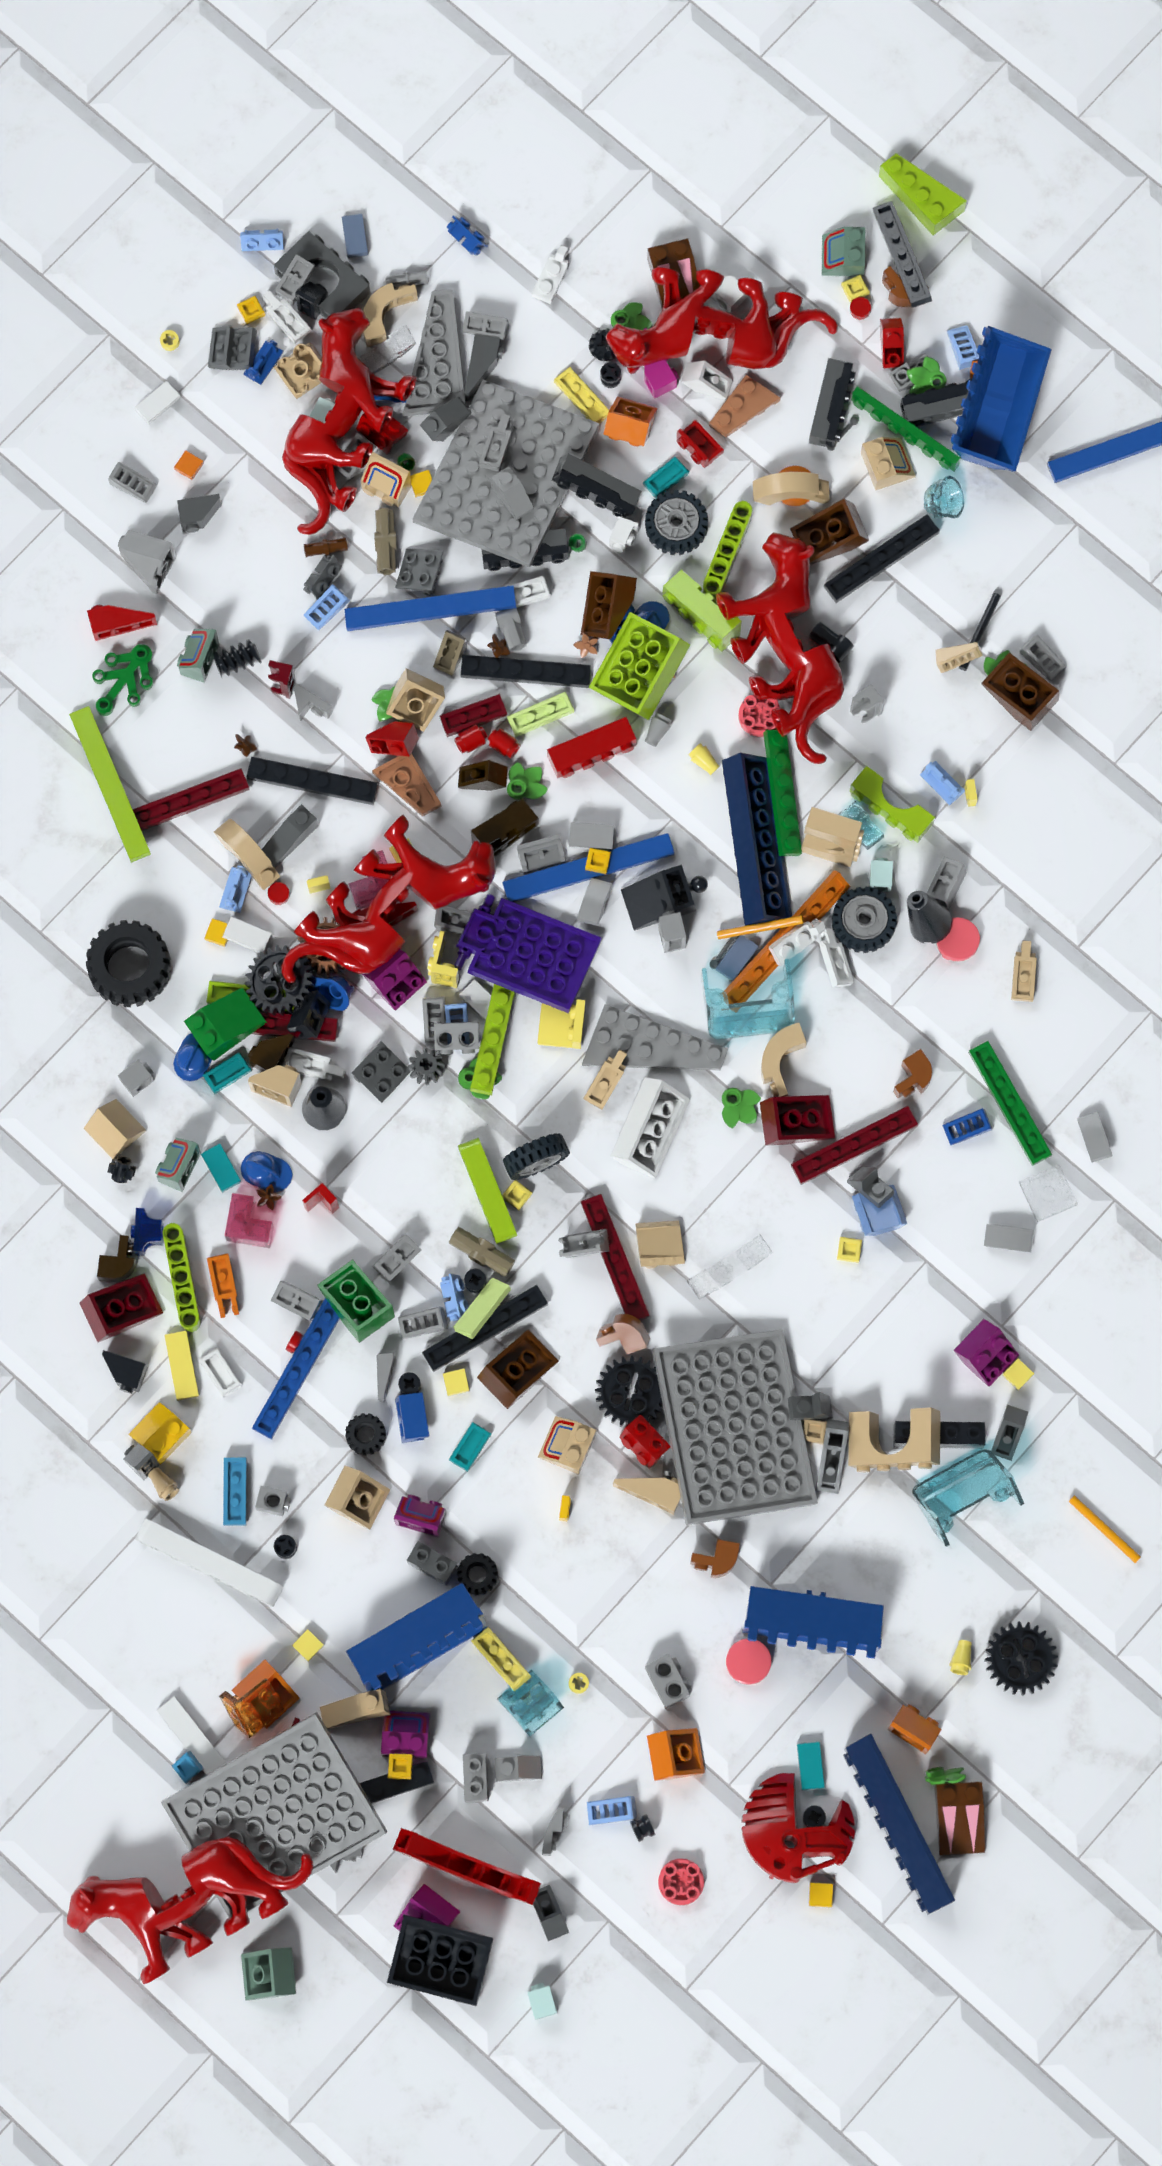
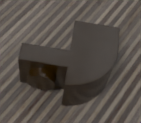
[97,1235,137,1282]

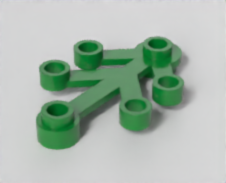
[92,644,153,716]

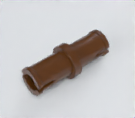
[303,537,348,558]

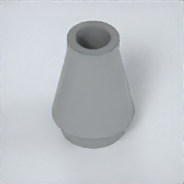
[645,713,671,747]

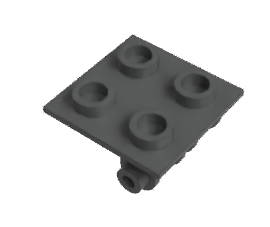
[395,549,443,596]
[352,1041,411,1103]

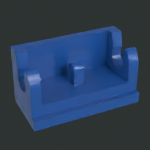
[395,1392,429,1443]

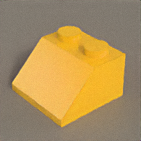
[128,1402,192,1465]

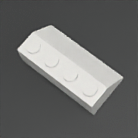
[610,1077,690,1178]

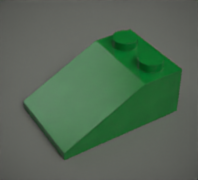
[184,987,267,1061]
[317,1259,395,1343]

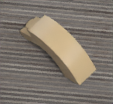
[363,283,418,347]
[753,472,830,505]
[214,819,280,890]
[761,1022,806,1097]

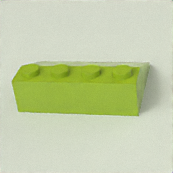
[589,612,690,720]

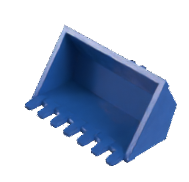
[346,1583,487,1692]

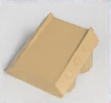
[273,342,322,399]
[635,1220,685,1269]

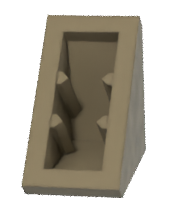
[433,630,467,676]

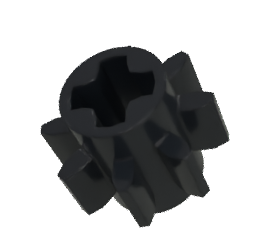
[107,1156,136,1183]

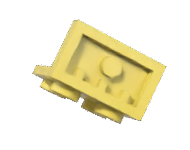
[427,930,459,988]
[537,999,585,1049]

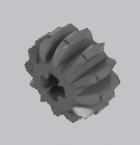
[408,1048,445,1086]

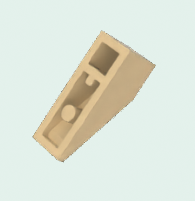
[613,1477,681,1515]
[320,1689,390,1729]

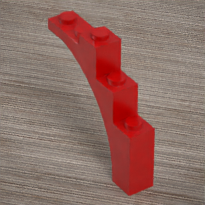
[393,1828,541,1905]

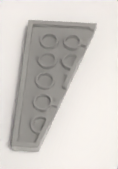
[403,289,466,417]
[582,1005,728,1071]

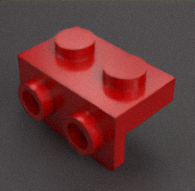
[356,405,409,454]
[676,420,724,468]
[619,1415,671,1469]

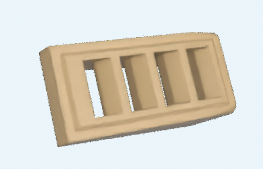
[935,642,983,673]

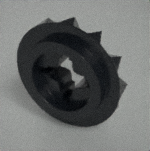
[589,328,616,361]

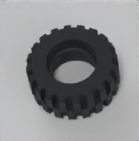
[86,920,171,1008]

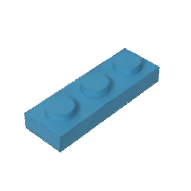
[223,1457,247,1526]

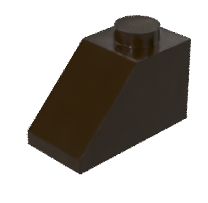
[458,760,508,791]
[248,1034,295,1072]

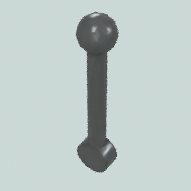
[827,417,858,451]
[710,936,739,969]

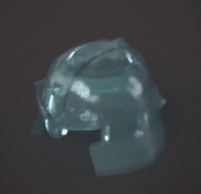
[924,476,964,518]

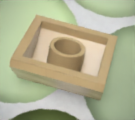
[84,1099,146,1159]

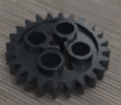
[245,945,315,1016]
[595,1355,663,1427]
[984,1621,1058,1696]

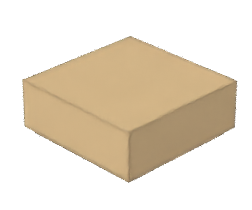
[803,1419,827,1444]

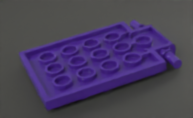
[454,894,602,1014]

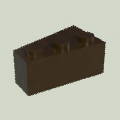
[471,799,539,857]

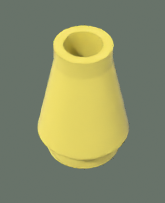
[688,743,720,775]
[949,1640,972,1675]

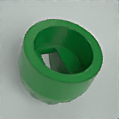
[397,453,415,471]
[569,534,587,552]

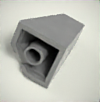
[118,530,176,594]

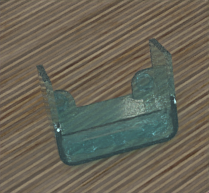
[701,959,795,1040]
[912,1449,1024,1547]

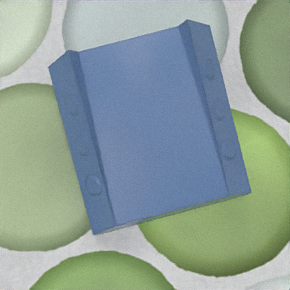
[852,1185,908,1236]

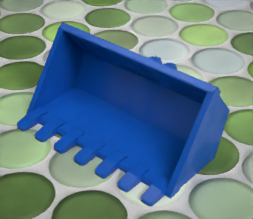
[951,326,1052,472]
[742,1586,884,1659]

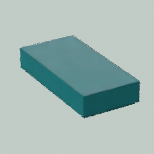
[643,456,689,499]
[203,1052,252,1095]
[201,1144,241,1193]
[449,1422,492,1472]
[797,1742,825,1790]

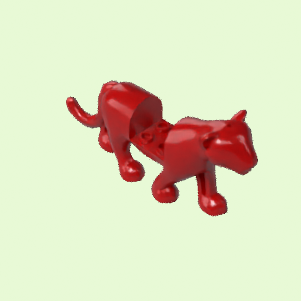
[606,267,838,374]
[282,308,417,535]
[716,533,844,764]
[282,815,496,983]
[67,1837,313,1985]

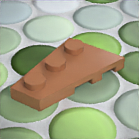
[709,375,780,437]
[372,753,442,817]

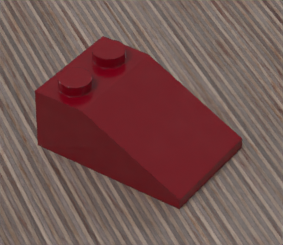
[760,1095,835,1146]
[79,1273,163,1342]

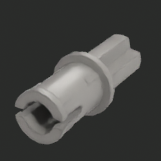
[385,271,428,288]

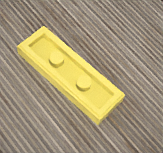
[554,367,609,424]
[164,1331,199,1401]
[471,1626,531,1692]

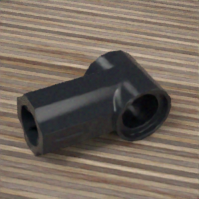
[809,622,854,663]

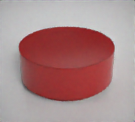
[850,297,871,320]
[268,882,290,905]
[285,1331,303,1353]

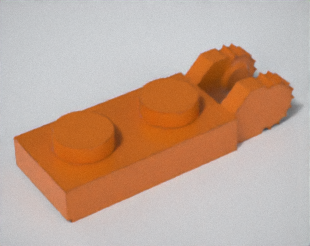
[207,1253,239,1318]

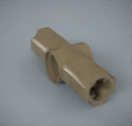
[374,508,397,575]
[449,1226,515,1278]

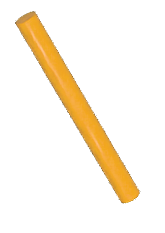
[717,915,804,940]
[1069,1495,1141,1563]

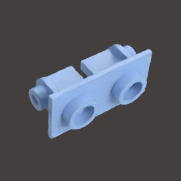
[240,229,284,251]
[920,761,965,805]
[219,865,252,913]
[440,1274,469,1321]

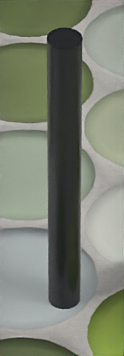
[959,593,1001,671]

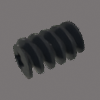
[214,639,262,678]

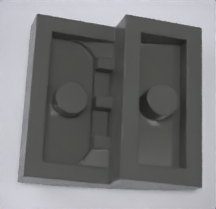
[208,326,257,370]

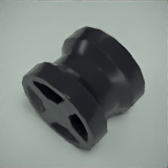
[600,362,621,388]
[464,1268,487,1294]
[398,1372,421,1395]
[274,1535,297,1559]
[802,1805,826,1827]
[630,1814,655,1842]

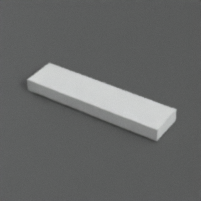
[156,1696,227,1775]

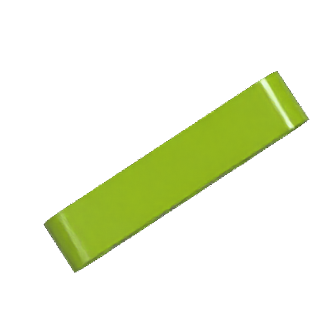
[702,501,752,601]
[458,1138,517,1244]
[163,1223,201,1332]

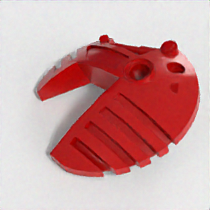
[741,1773,855,1883]

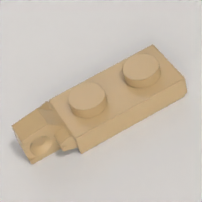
[1011,941,1037,1002]
[583,1049,627,1110]

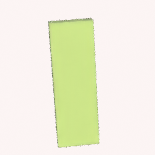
[507,691,574,738]
[454,1278,511,1339]

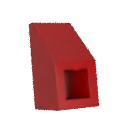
[880,318,904,368]
[365,721,419,757]

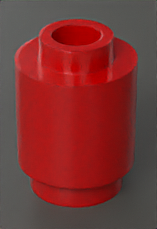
[454,725,488,754]
[488,728,521,759]

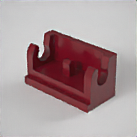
[268,660,295,699]

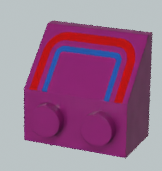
[394,1494,446,1537]
[381,1711,430,1759]

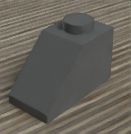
[420,397,472,442]
[177,494,221,533]
[990,1404,1028,1461]
[533,1885,569,1941]

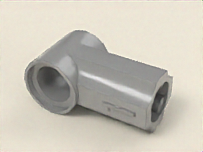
[495,608,527,652]

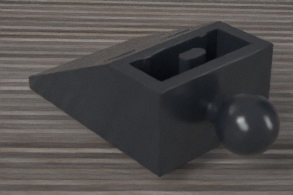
[621,864,708,931]

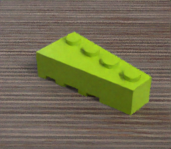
[879,153,967,236]
[662,569,742,652]

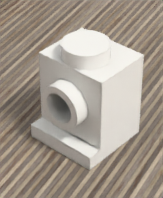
[609,516,639,553]

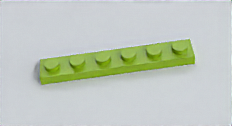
[470,984,515,1096]

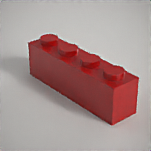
[547,717,637,779]

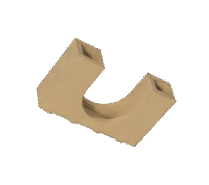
[801,807,864,867]
[848,1408,940,1472]

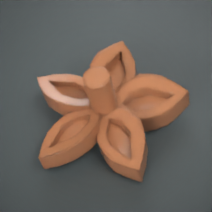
[573,632,598,658]

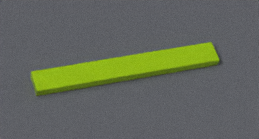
[69,706,151,863]

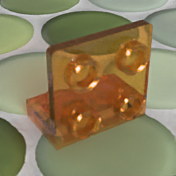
[219,1678,284,1738]

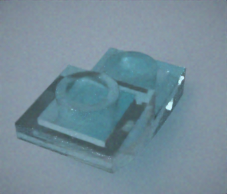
[839,801,884,850]

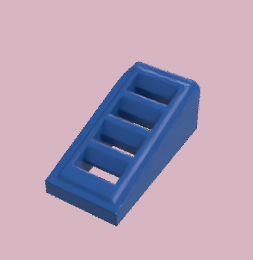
[942,1108,993,1145]

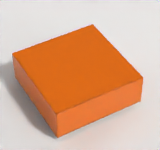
[174,450,204,480]

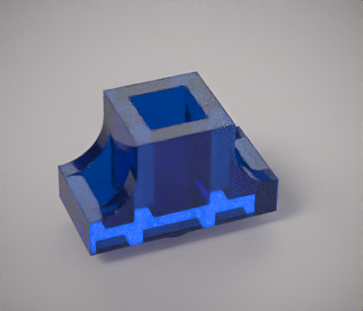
[131,1208,164,1256]

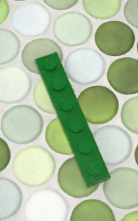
[851,386,961,472]
[763,730,802,856]
[968,1041,1052,1166]

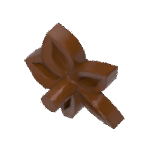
[486,633,510,658]
[234,734,258,757]
[256,1184,282,1211]

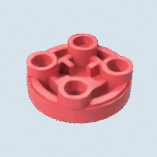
[738,695,780,737]
[936,917,980,961]
[726,1638,772,1685]
[658,1859,704,1905]

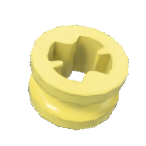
[160,330,180,351]
[568,1673,589,1694]

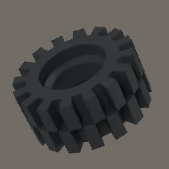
[345,1413,386,1456]
[457,1553,498,1595]

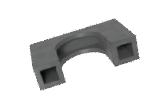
[274,231,370,319]

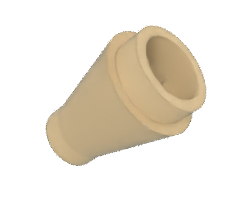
[148,1467,179,1501]

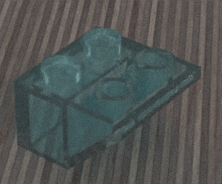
[497,1669,564,1737]

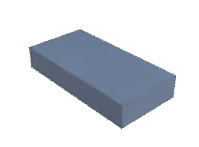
[342,214,368,258]
[716,935,759,982]

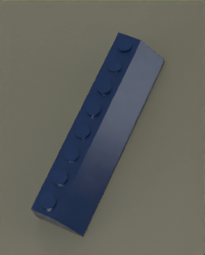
[722,752,792,926]
[843,1734,955,1915]

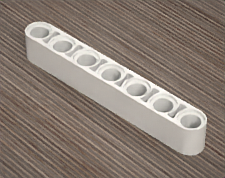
[135,1519,283,1607]

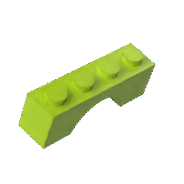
[849,765,935,843]

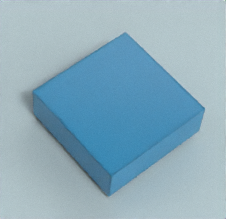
[172,1751,204,1784]

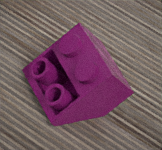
[362,949,427,1011]
[954,1319,1019,1387]
[393,1883,461,1931]

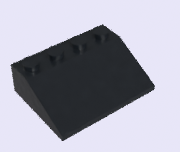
[387,1914,494,2006]

